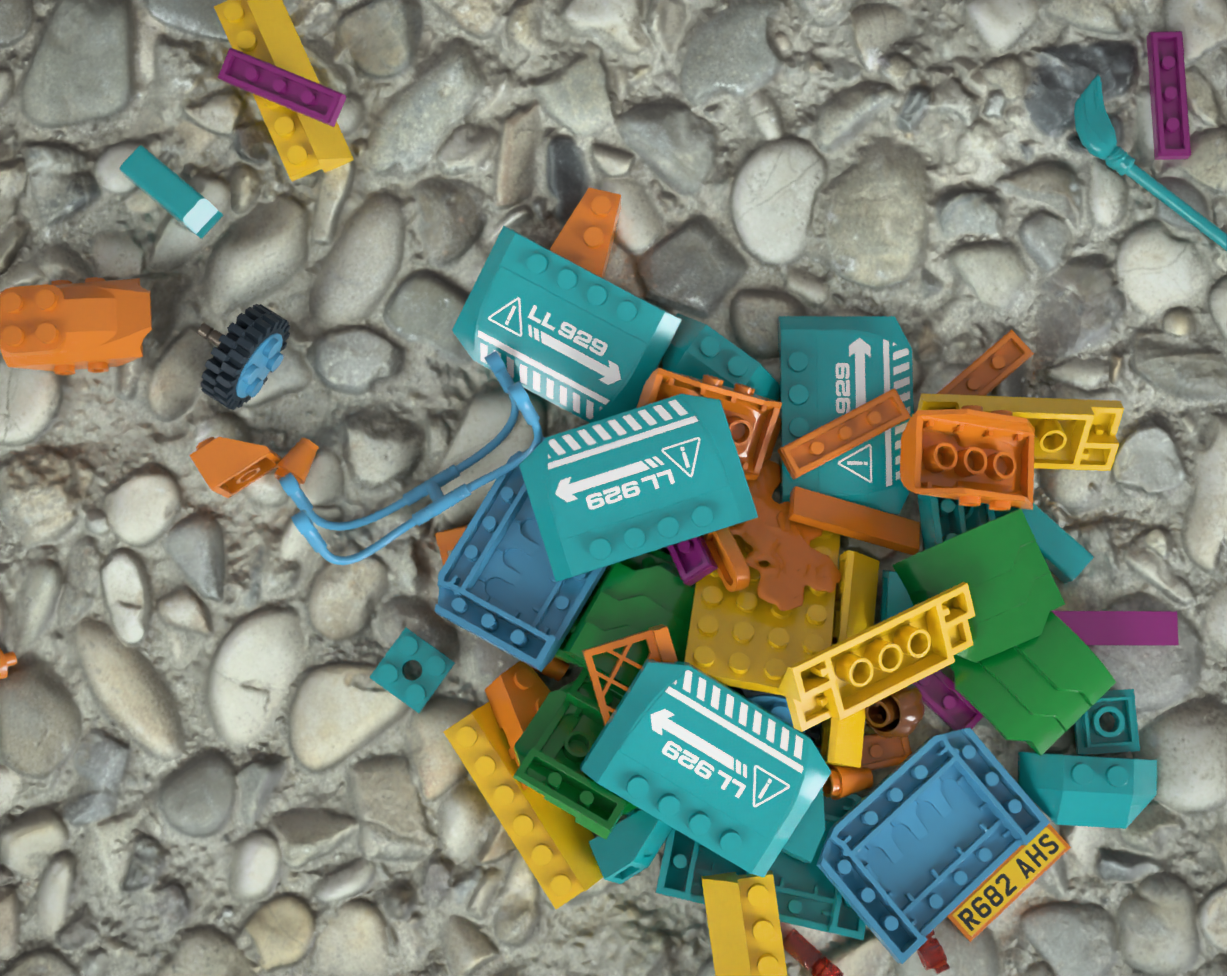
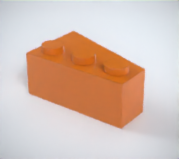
[549,188,621,278]
[485,660,551,790]

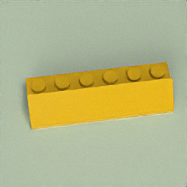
[214,0,354,182]
[912,393,1124,471]
[820,550,880,768]
[777,582,975,732]
[443,702,603,909]
[701,871,787,976]

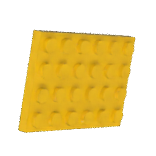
[684,524,840,696]

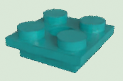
[369,627,455,713]
[1074,689,1140,755]

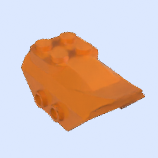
[0,277,152,375]
[637,368,783,480]
[900,405,1035,511]

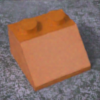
[189,437,282,498]

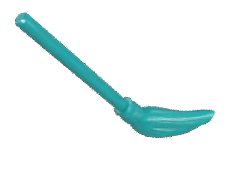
[1074,74,1227,251]

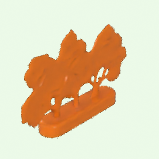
[703,459,842,611]

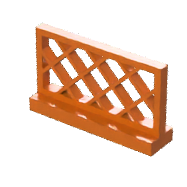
[582,624,678,726]

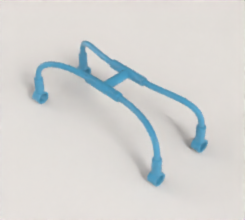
[279,351,543,565]

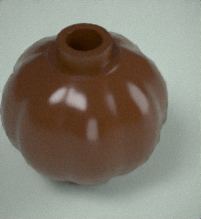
[865,684,924,738]

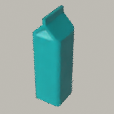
[120,145,224,239]
[994,503,1094,584]

